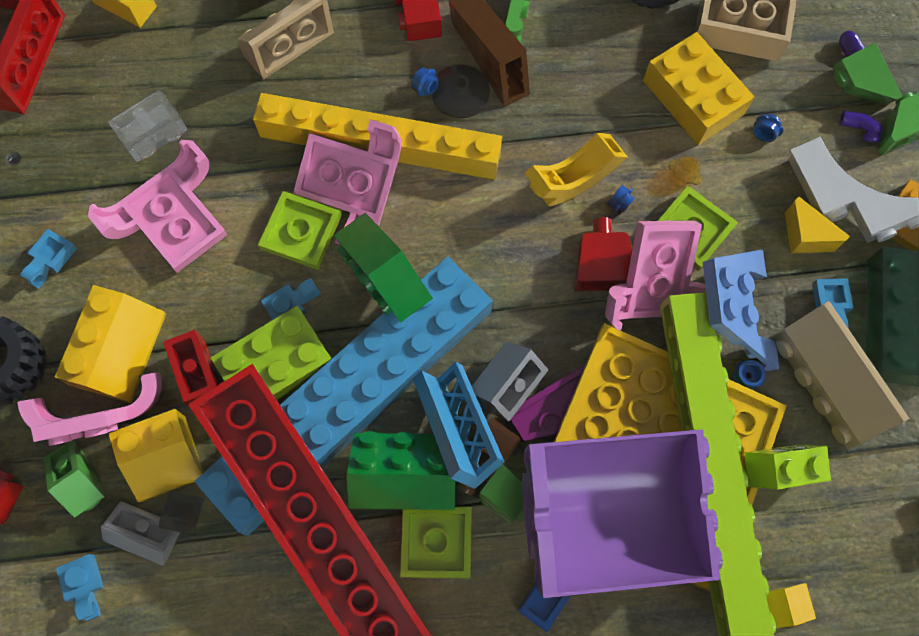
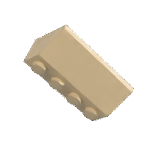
[774,301,910,450]

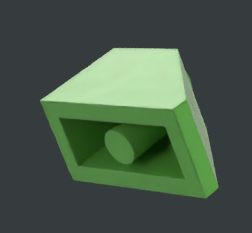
[833,43,903,105]
[878,92,919,156]
[44,439,105,518]
[478,465,524,524]

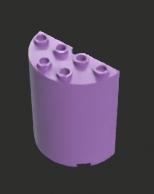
[522,429,723,598]

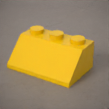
[55,285,166,404]

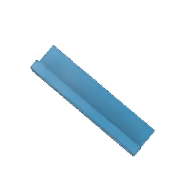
[413,361,505,489]

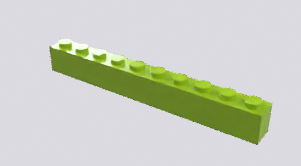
[660,292,776,636]

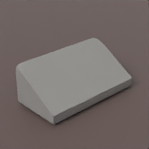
[101,501,182,565]

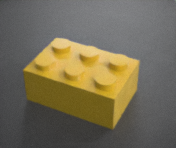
[643,32,755,145]

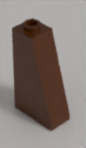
[448,0,530,106]

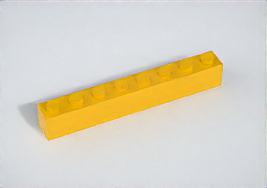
[253,93,502,180]

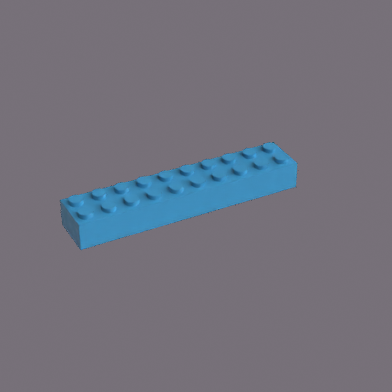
[194,256,493,536]

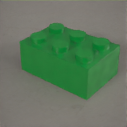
[334,212,433,323]
[347,431,455,510]

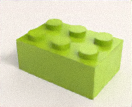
[210,305,331,404]

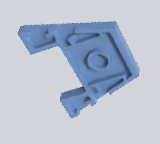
[703,250,779,372]

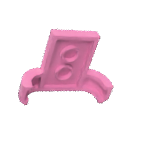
[293,119,401,245]
[88,140,228,273]
[605,221,706,331]
[17,372,162,446]

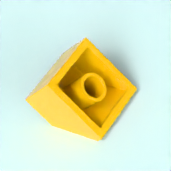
[109,409,203,502]

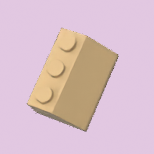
[237,0,334,80]

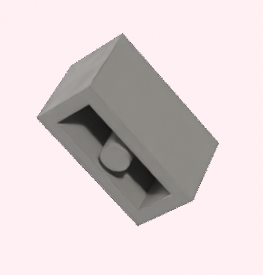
[472,341,548,421]

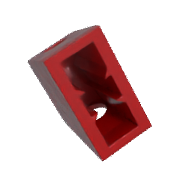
[574,217,633,291]

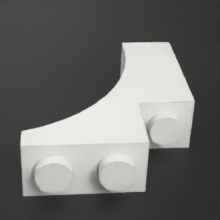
[789,136,919,243]

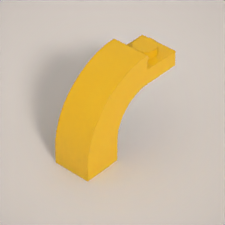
[524,133,628,206]

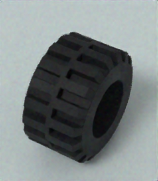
[0,316,46,405]

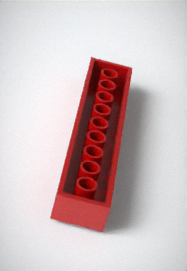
[188,363,431,636]

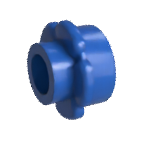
[412,67,439,96]
[753,114,784,142]
[607,184,635,213]
[732,360,765,391]

